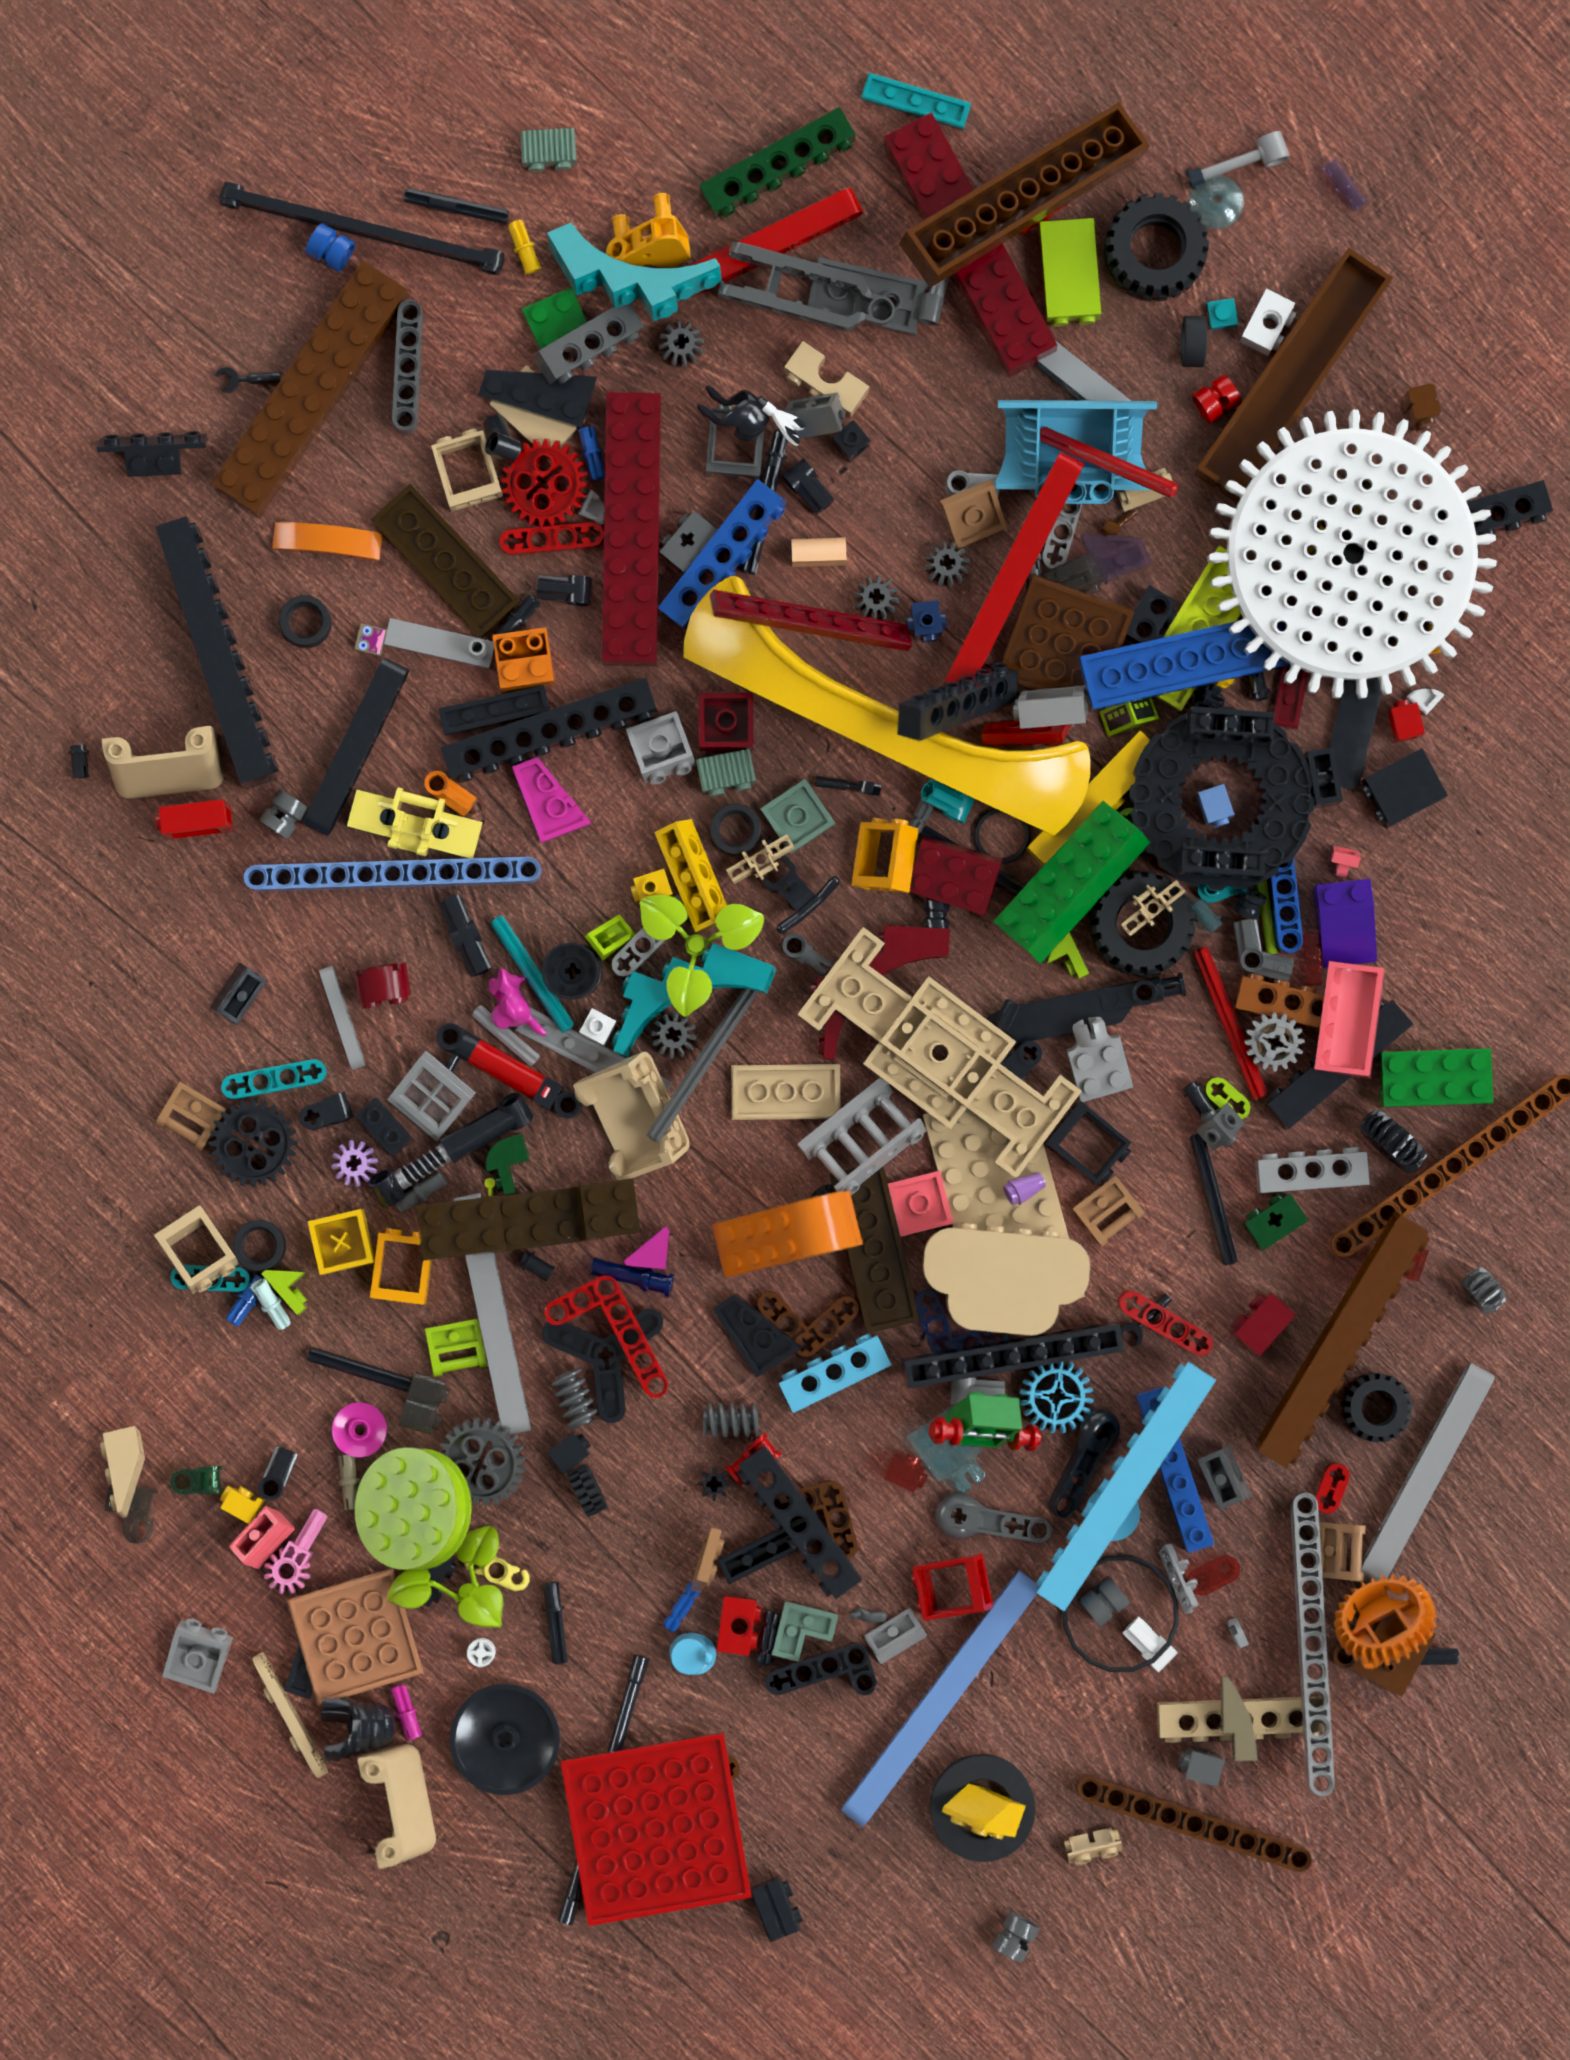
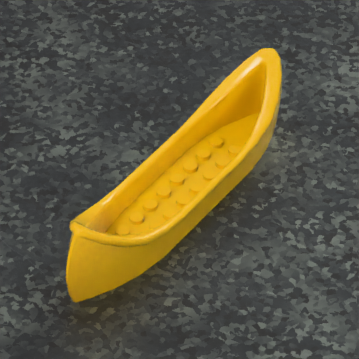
[683,576,1090,836]

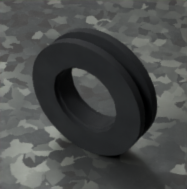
[930,1754,1035,1862]

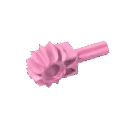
[264,1509,327,1594]

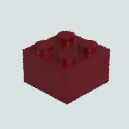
[699,693,754,751]
[1229,1293,1296,1356]

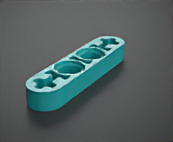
[221,1059,327,1100]

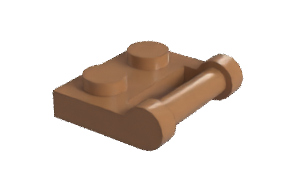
[155,1082,228,1151]
[1072,1175,1145,1247]
[1319,1522,1366,1581]

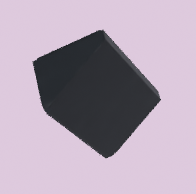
[210,963,267,1025]

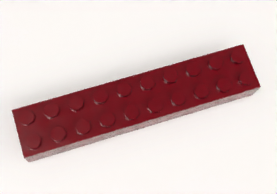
[884,112,1058,378]
[602,392,662,667]

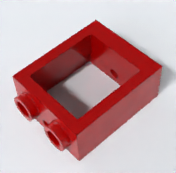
[155,799,234,840]
[912,1553,993,1621]

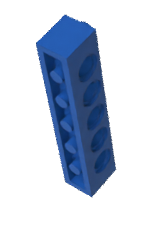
[658,479,786,631]
[1135,1386,1214,1553]

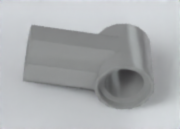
[945,470,999,498]
[950,1378,1005,1404]

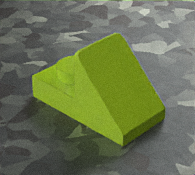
[1046,932,1089,980]
[261,1270,308,1315]

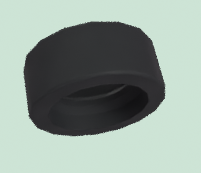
[1180,316,1207,368]
[279,595,332,648]
[710,803,761,856]
[233,1220,286,1271]

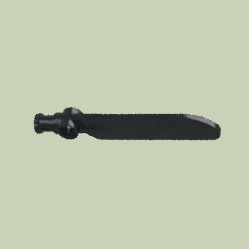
[1329,576,1392,789]
[986,972,1187,1045]

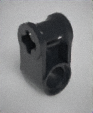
[1000,1041,1042,1080]
[299,1092,354,1131]

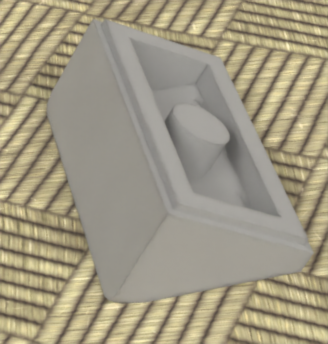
[864,1608,927,1664]

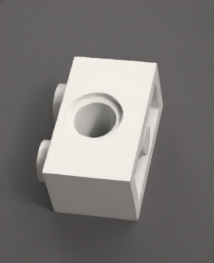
[1240,289,1296,356]

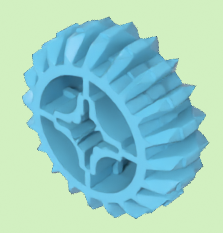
[1020,1362,1094,1433]

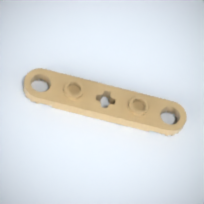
[252,1652,328,1778]

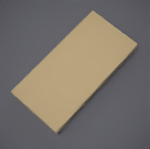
[731,1064,841,1120]

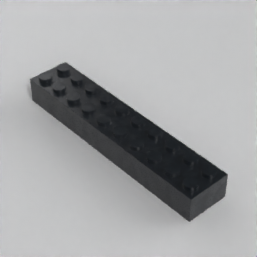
[155,516,279,790]

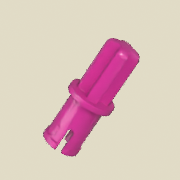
[391,1684,422,1741]

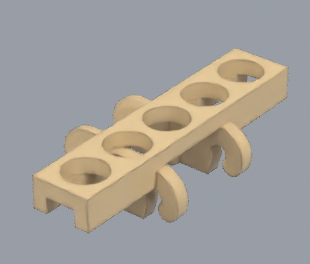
[726,834,795,884]
[1121,880,1186,936]

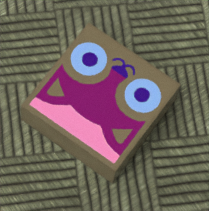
[354,623,387,657]

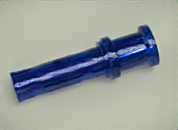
[590,1258,675,1298]

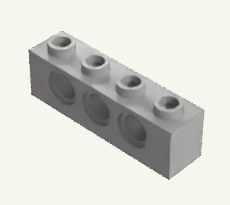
[1255,1147,1370,1194]

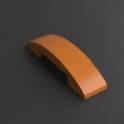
[272,522,383,561]

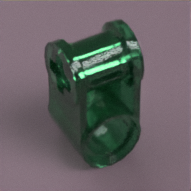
[170,1465,224,1494]

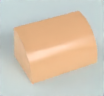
[791,537,847,567]

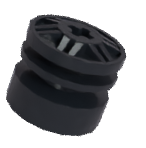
[542,942,603,1000]

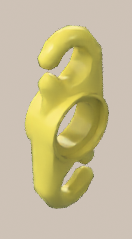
[464,1556,530,1591]

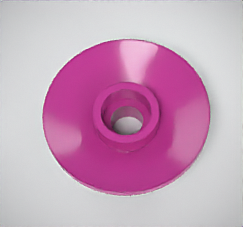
[332,1402,387,1457]

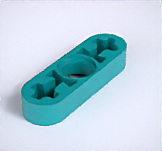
[170,1265,251,1292]

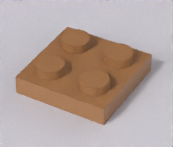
[940,480,1007,549]
[690,1527,724,1593]

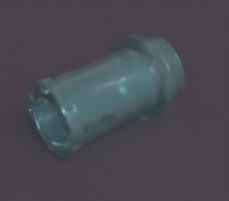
[1191,898,1223,934]

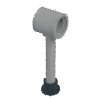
[1186,131,1290,190]

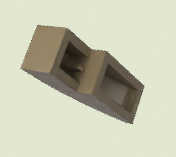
[1220,1675,1257,1761]

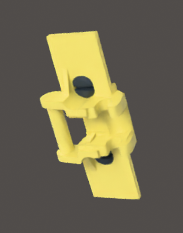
[347,787,483,858]

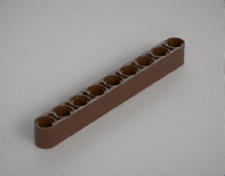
[1076,1774,1312,1872]

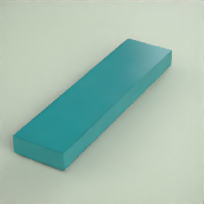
[861,72,971,131]

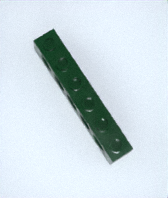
[699,107,856,219]

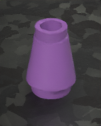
[1003,1172,1046,1206]

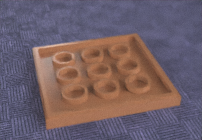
[287,1568,424,1706]

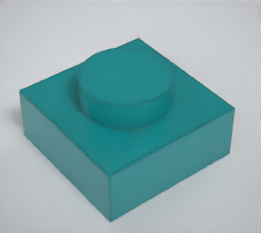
[1206,298,1238,331]

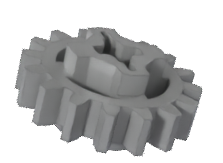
[1244,1011,1304,1071]

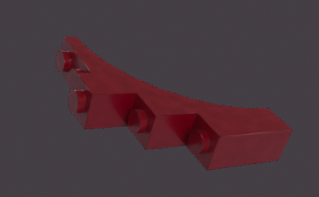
[810,926,950,1061]

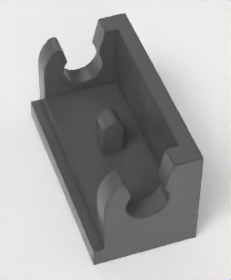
[784,392,845,439]

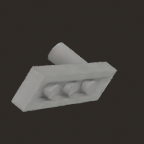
[384,618,495,669]

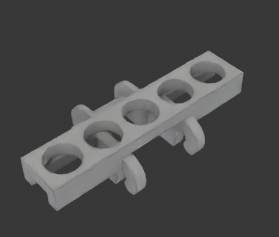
[1158,1544,1198,1614]

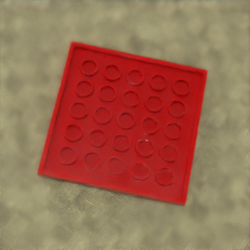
[561,1732,752,1926]

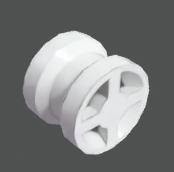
[467,1638,496,1667]

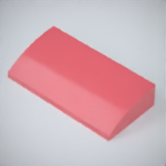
[1314,961,1385,1078]

